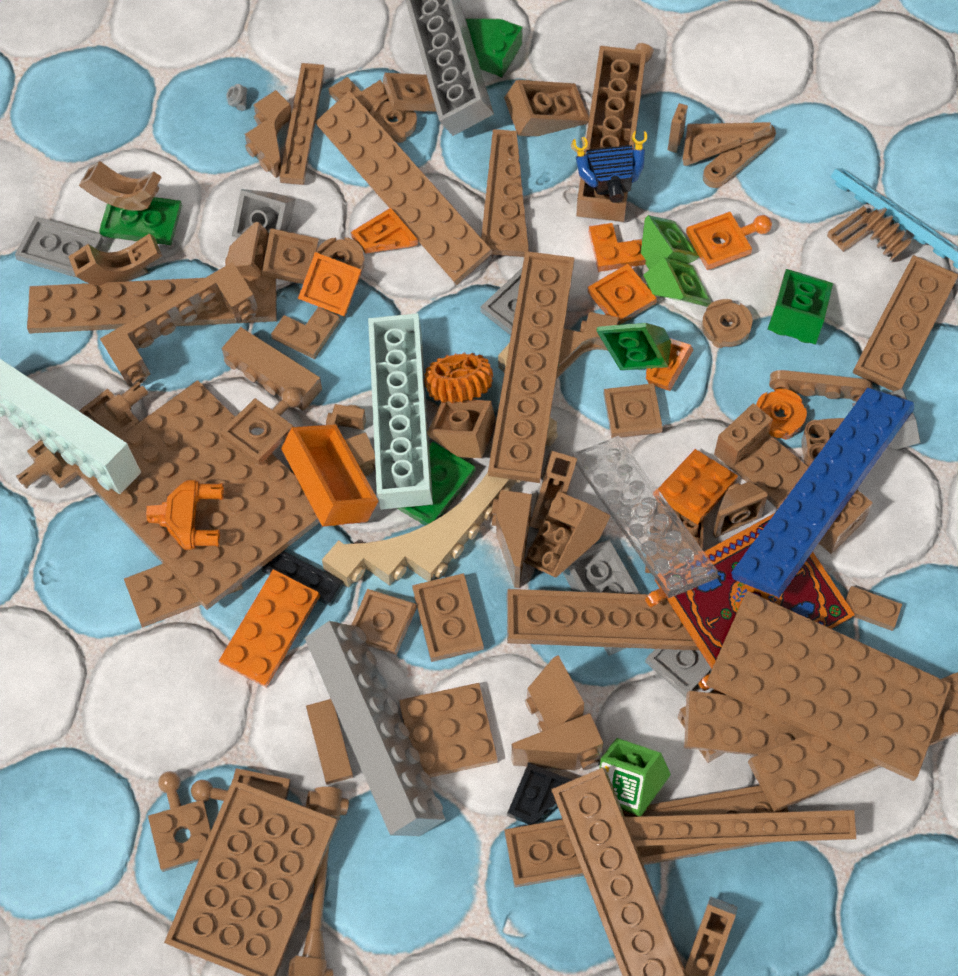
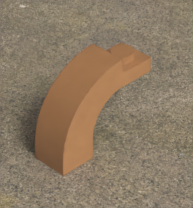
[79,161,162,210]
[68,233,162,285]

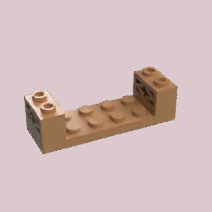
[100,262,259,387]
[714,403,873,554]

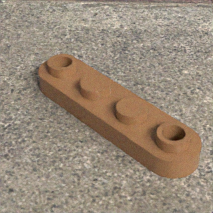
[703,125,776,188]
[769,370,872,402]

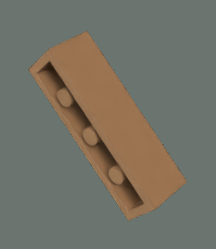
[222,327,322,411]

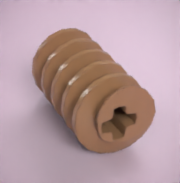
[858,207,912,261]

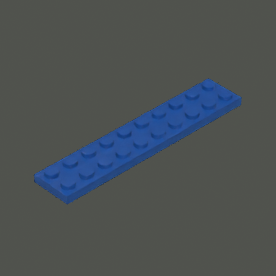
[731,388,914,598]

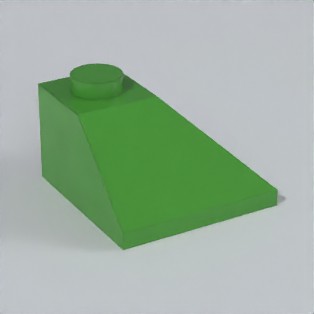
[641,215,699,269]
[643,257,712,307]

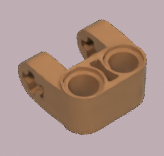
[801,418,845,467]

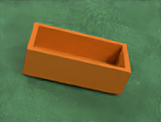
[281,424,379,527]

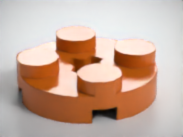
[756,388,807,440]

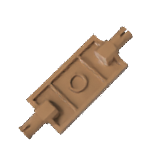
[16,382,148,489]

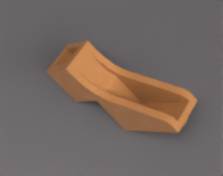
[245,90,292,178]
[556,312,619,379]

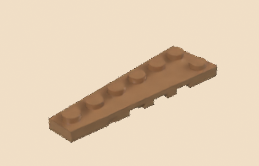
[481,129,528,257]

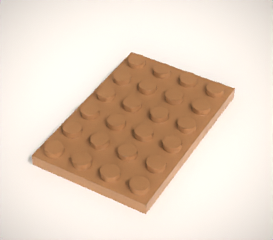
[164,780,338,976]

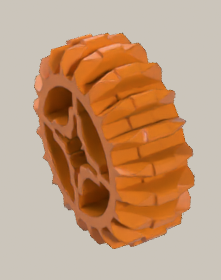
[424,352,493,404]

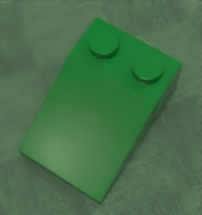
[465,18,523,78]
[767,269,833,345]
[596,323,671,371]

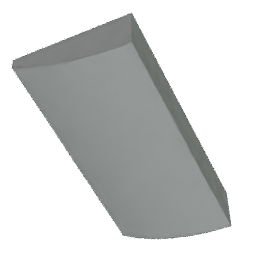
[563,540,640,656]

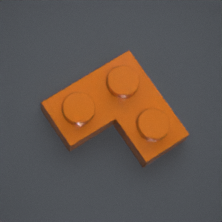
[588,223,646,272]

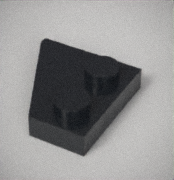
[507,763,572,825]

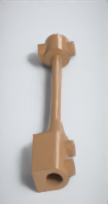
[288,787,349,976]

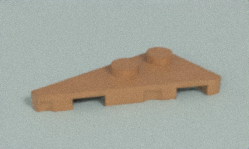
[683,122,771,166]

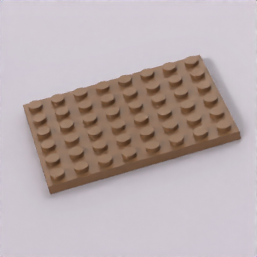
[75,380,320,610]

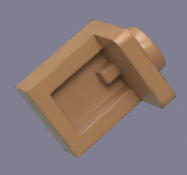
[326,404,366,430]

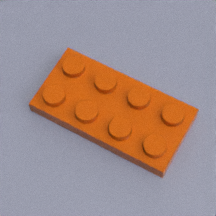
[219,569,320,688]

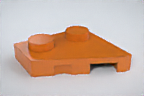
[646,338,693,391]

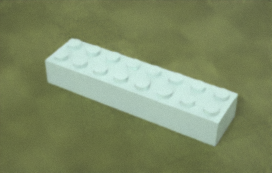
[368,313,433,509]
[0,359,141,494]

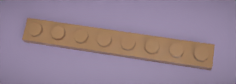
[625,810,856,846]

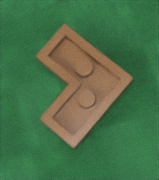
[329,77,389,113]
[271,307,340,360]

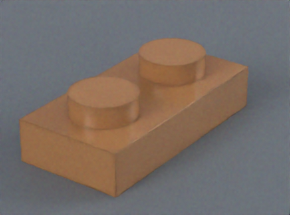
[845,586,902,631]

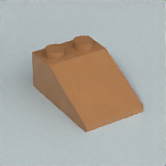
[504,80,589,136]
[492,490,532,588]
[525,655,585,732]
[511,713,604,770]

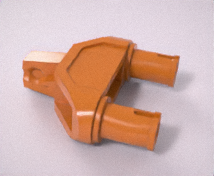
[146,480,224,550]

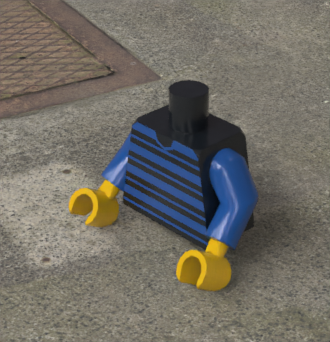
[571,131,647,203]

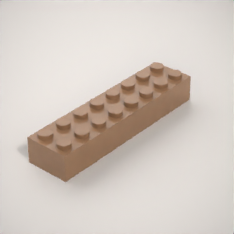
[576,46,646,222]

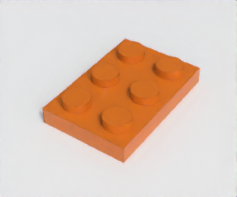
[654,449,738,525]

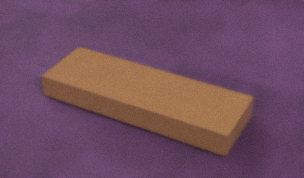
[306,699,353,785]

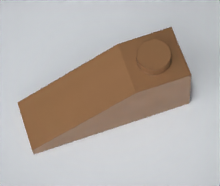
[529,450,577,529]
[684,896,738,976]

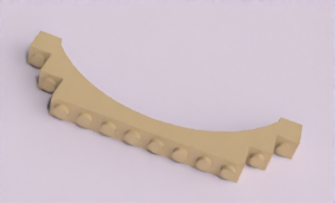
[322,343,558,588]

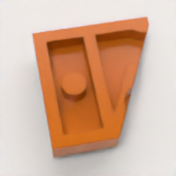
[351,208,418,254]

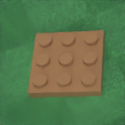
[399,683,498,778]

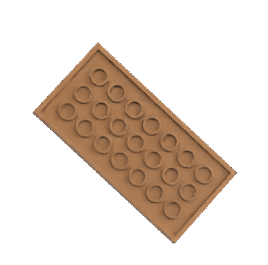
[705,591,951,781]

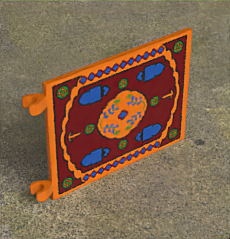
[645,513,855,691]

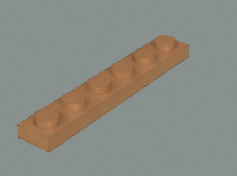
[279,63,325,185]

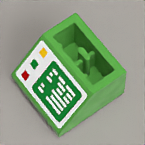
[599,738,671,817]

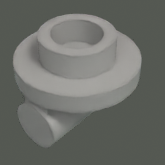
[226,84,247,111]

